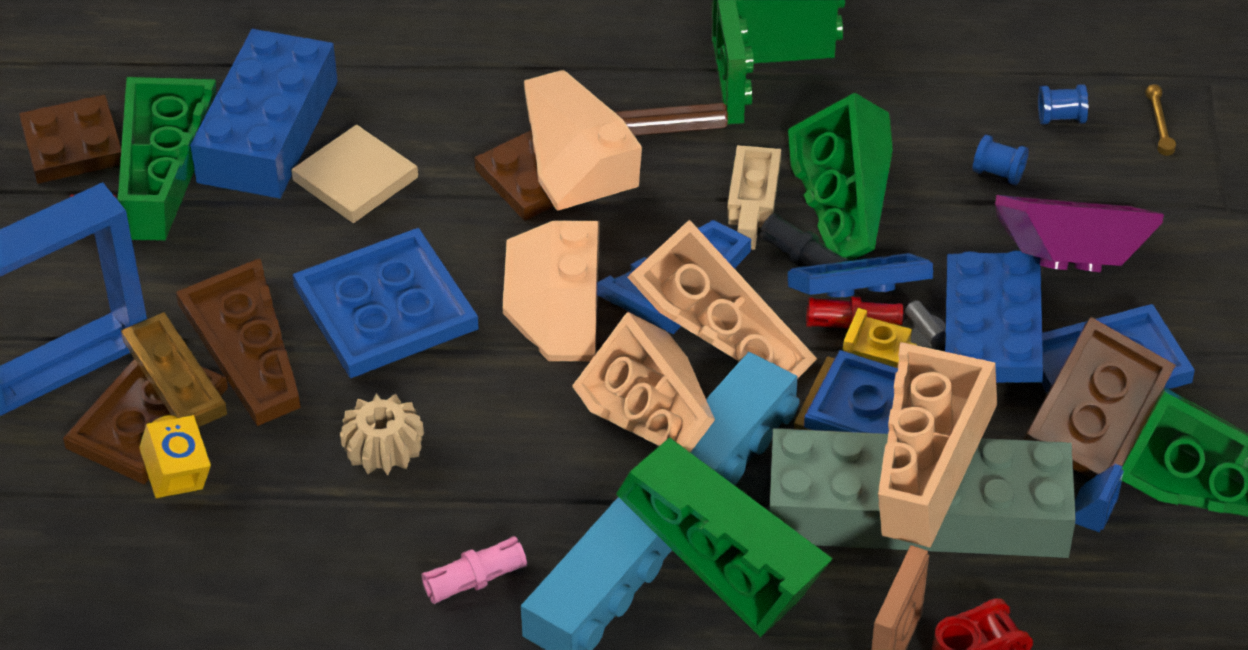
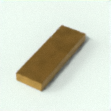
[121,313,227,427]

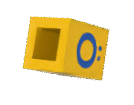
[139,415,211,498]

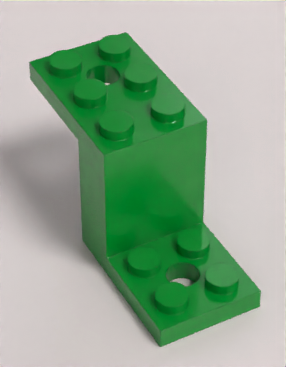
[712,0,845,124]

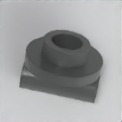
[902,301,946,350]

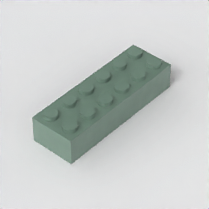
[769,428,1076,558]

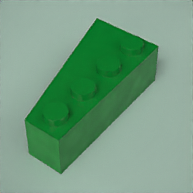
[118,77,216,241]

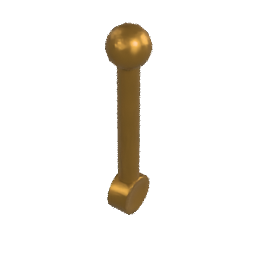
[1145,84,1176,156]

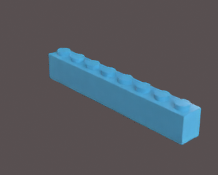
[521,352,799,650]

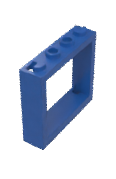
[0,182,147,416]

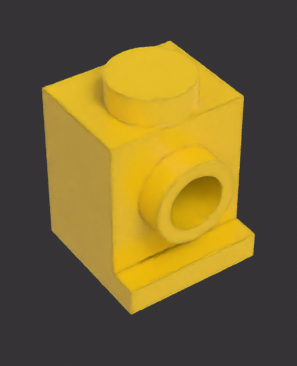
[843,308,917,368]

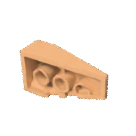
[524,70,642,211]
[627,220,817,379]
[572,312,715,452]

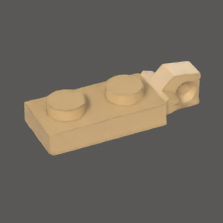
[727,145,781,250]

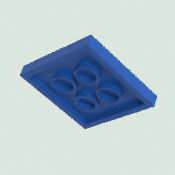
[292,228,479,378]

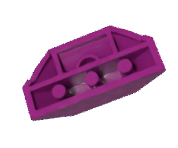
[995,195,1164,272]

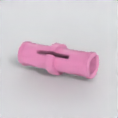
[421,536,527,604]

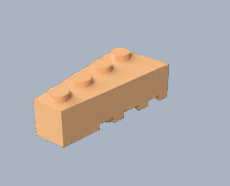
[878,342,997,548]

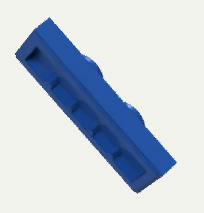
[788,253,933,297]

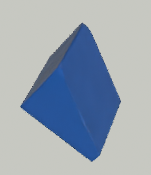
[1075,464,1124,533]

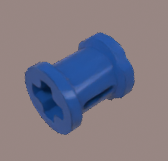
[1038,84,1088,125]
[972,134,1029,185]

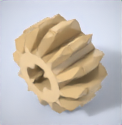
[340,393,424,475]

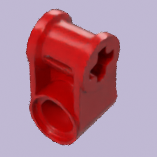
[931,598,1033,650]

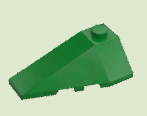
[788,93,893,261]
[1122,387,1248,517]

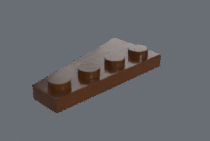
[176,258,301,426]

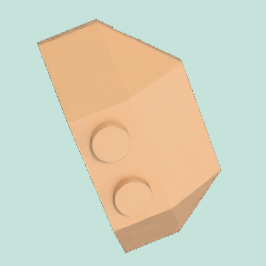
[503,221,600,362]

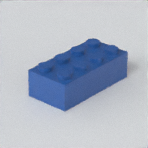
[190,29,338,199]

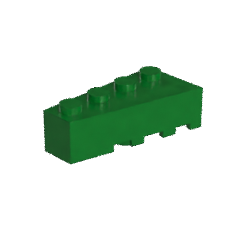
[616,437,833,638]

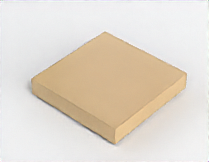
[291,124,418,223]

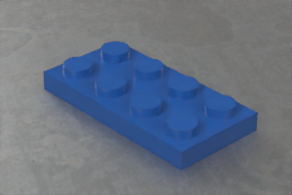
[945,251,1043,383]

